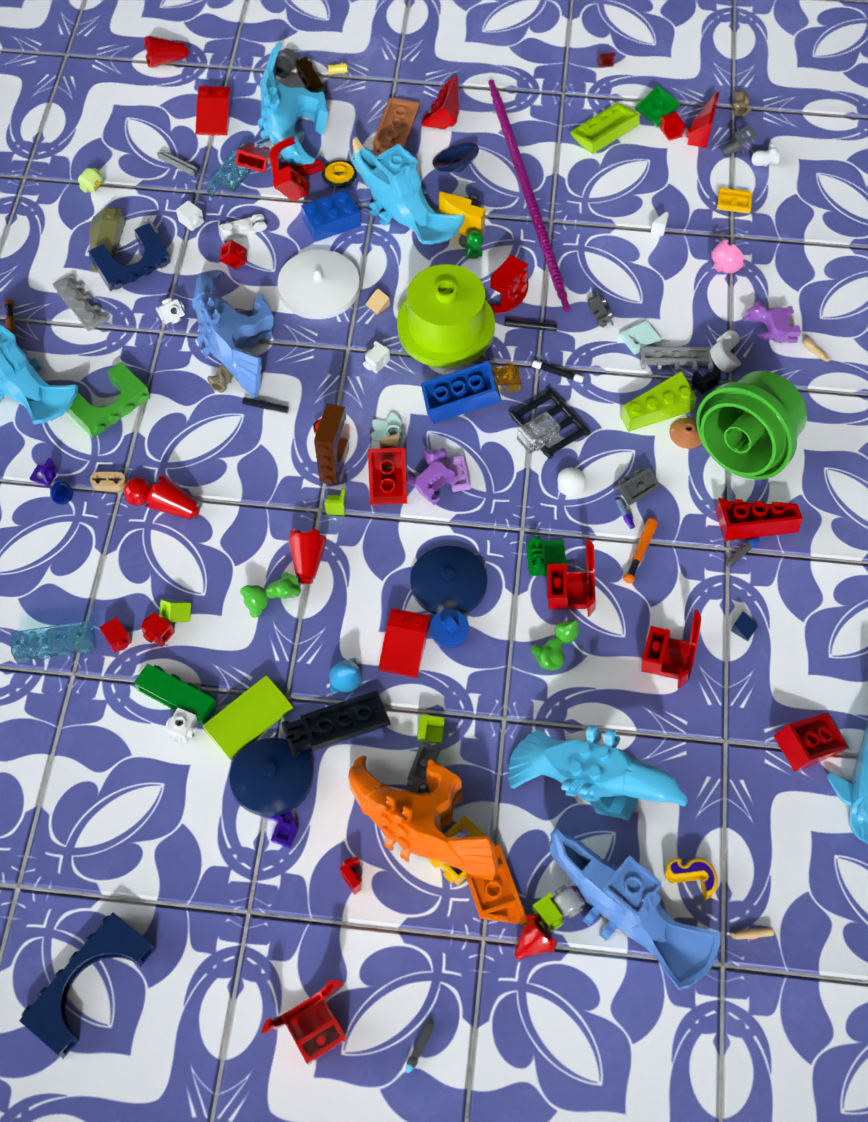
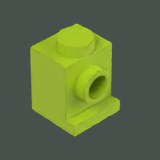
[532,892,565,932]

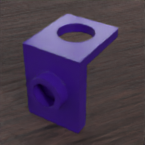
[29,458,58,487]

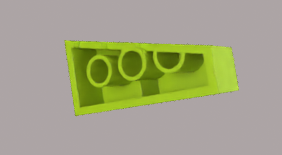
[621,371,697,432]

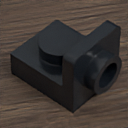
[691,369,722,394]

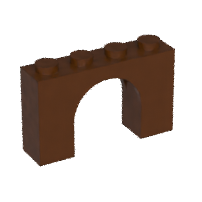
[314,403,349,485]

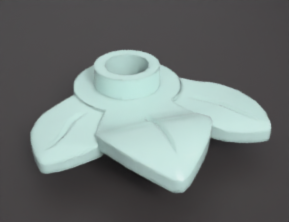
[370,413,403,442]

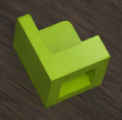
[325,488,347,516]
[159,600,191,622]
[417,714,445,744]

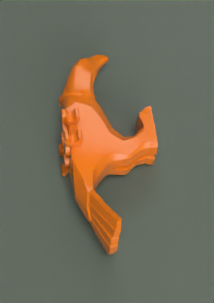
[348,755,498,880]

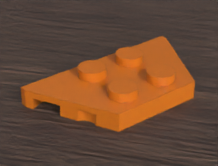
[466,844,528,925]

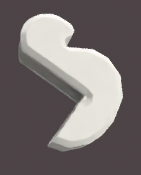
[710,330,741,373]

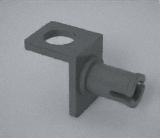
[721,125,757,158]

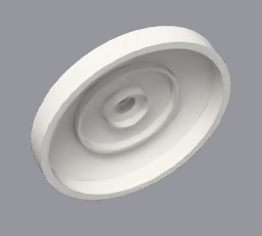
[278,249,360,319]

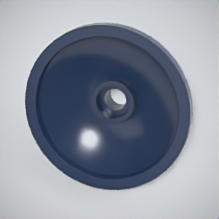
[432,142,479,172]

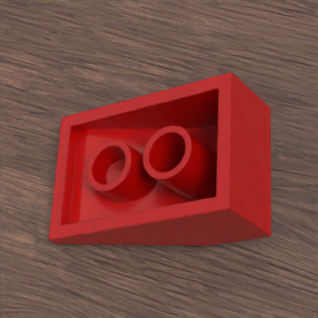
[195,86,233,136]
[368,448,407,505]
[378,608,430,678]
[773,712,849,772]

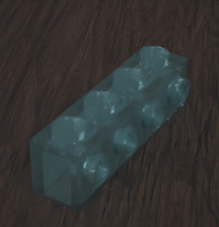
[11,621,96,662]

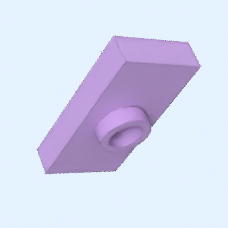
[446,455,471,492]

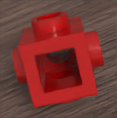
[219,240,247,270]

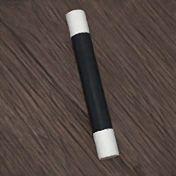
[532,360,584,383]

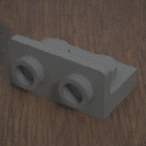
[614,467,660,505]

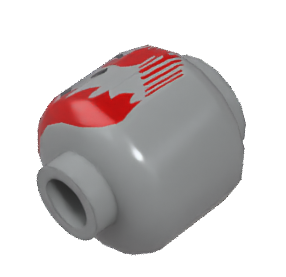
[552,884,585,919]

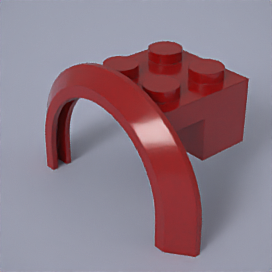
[269,136,326,202]
[489,255,529,314]
[548,539,596,617]
[641,609,702,689]
[261,980,347,1065]

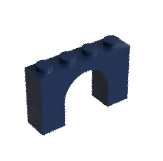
[89,223,170,291]

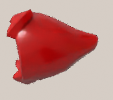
[515,915,557,960]

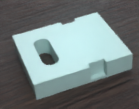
[620,321,661,355]

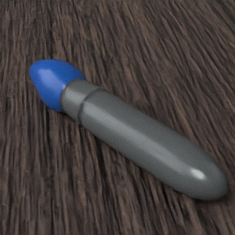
[726,537,759,566]

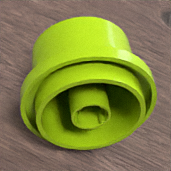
[397,264,495,368]

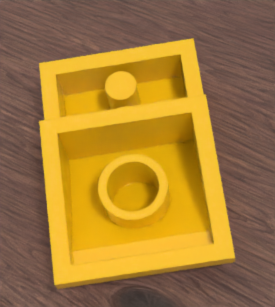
[439,191,486,237]

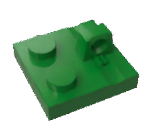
[635,85,680,128]

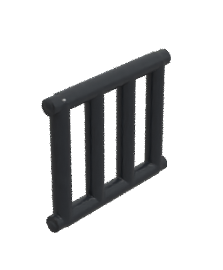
[509,388,591,459]

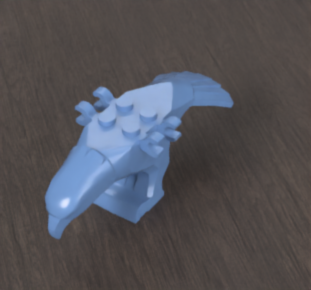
[192,270,274,399]
[549,829,721,990]

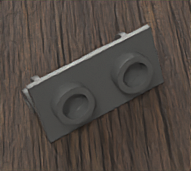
[588,291,614,327]

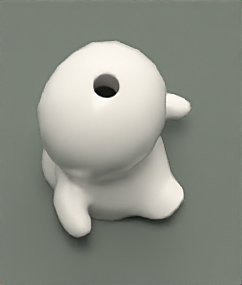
[751,144,779,167]

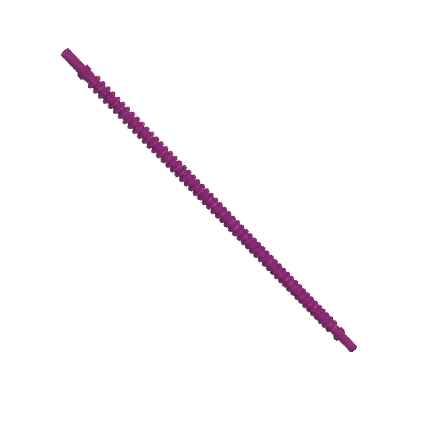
[488,80,570,312]

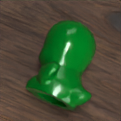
[461,230,484,259]

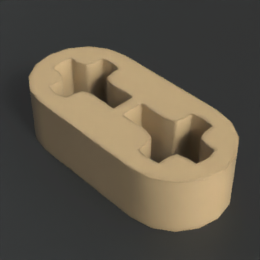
[90,472,127,491]

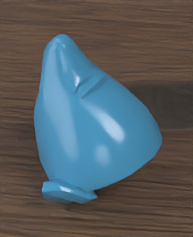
[329,658,362,692]

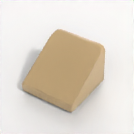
[366,289,390,315]
[380,434,400,449]

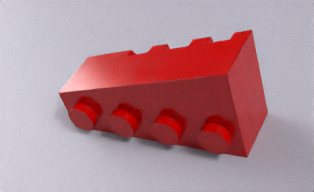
[715,498,803,541]

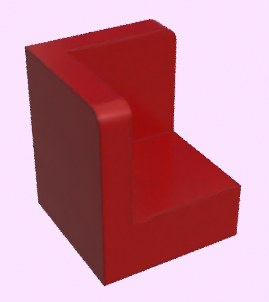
[660,112,685,141]

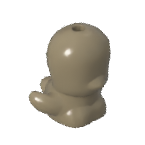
[730,91,751,117]
[207,364,233,393]

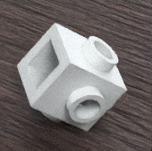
[155,297,185,324]
[166,708,199,744]

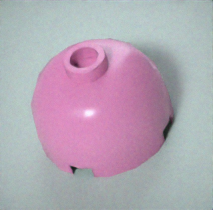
[712,239,746,274]

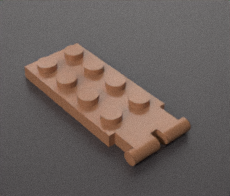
[371,97,420,156]

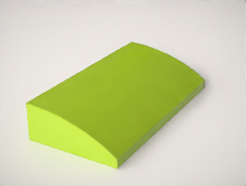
[571,103,640,154]
[203,675,293,760]

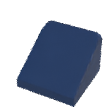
[731,611,758,641]

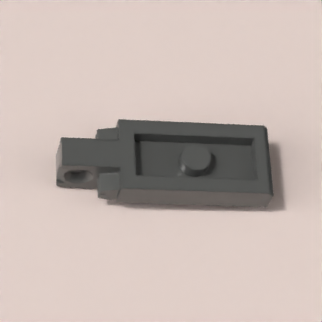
[407,742,441,793]

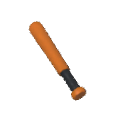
[623,518,658,583]

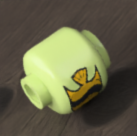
[78,168,103,193]

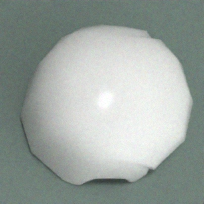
[557,467,585,496]

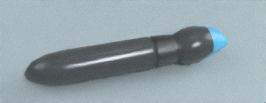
[406,1020,434,1073]

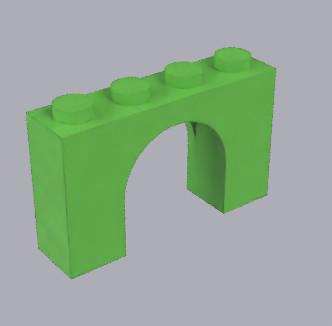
[67,362,150,438]

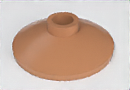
[669,418,702,449]

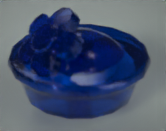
[50,482,73,505]

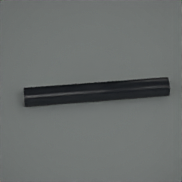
[505,319,557,331]

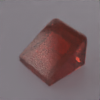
[597,53,615,68]

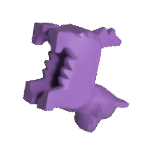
[743,302,801,343]
[407,448,459,505]

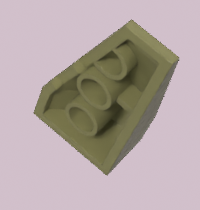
[89,207,126,272]

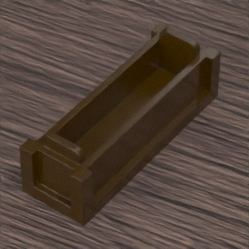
[295,57,327,99]

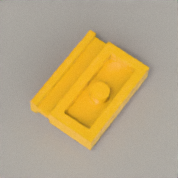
[717,188,752,214]

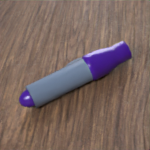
[615,498,635,529]

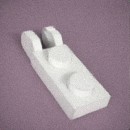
[218,214,267,241]

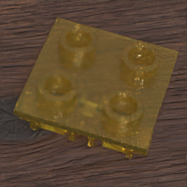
[492,365,521,393]

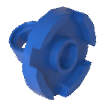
[430,609,469,649]

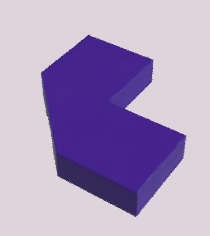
[261,811,299,849]

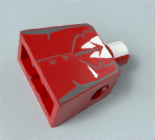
[235,142,270,173]

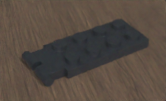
[281,690,391,757]

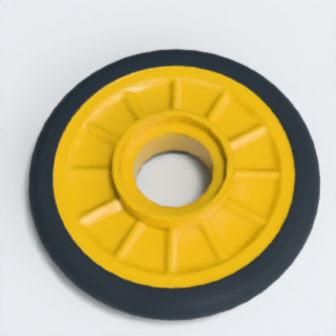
[322,160,357,187]

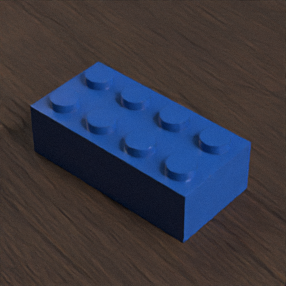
[421,361,502,423]

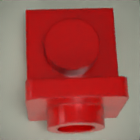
[339,856,362,895]

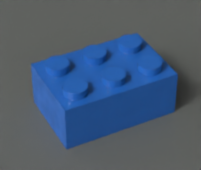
[301,190,361,242]

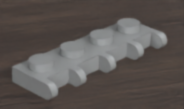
[53,274,108,331]
[640,347,713,370]

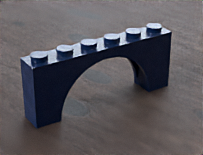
[19,912,156,1059]

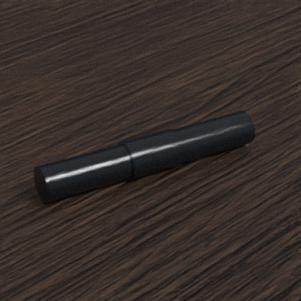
[242,397,289,414]

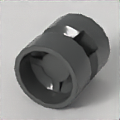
[275,48,299,79]

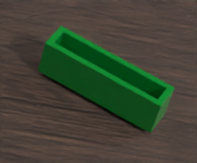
[134,663,217,726]

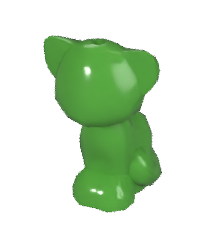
[240,572,301,618]
[530,620,580,671]

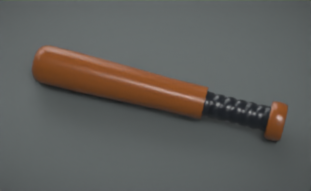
[4,299,17,343]

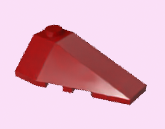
[421,76,459,130]
[686,91,719,148]

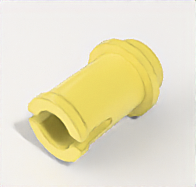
[328,62,348,75]

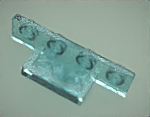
[206,143,251,197]

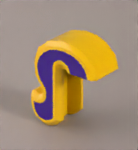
[664,858,718,901]

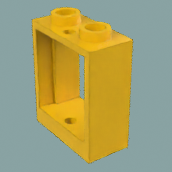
[428,815,495,886]

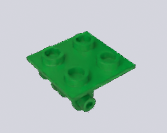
[526,536,566,576]

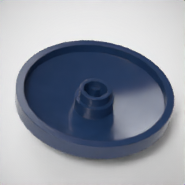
[410,546,487,615]
[229,738,313,816]

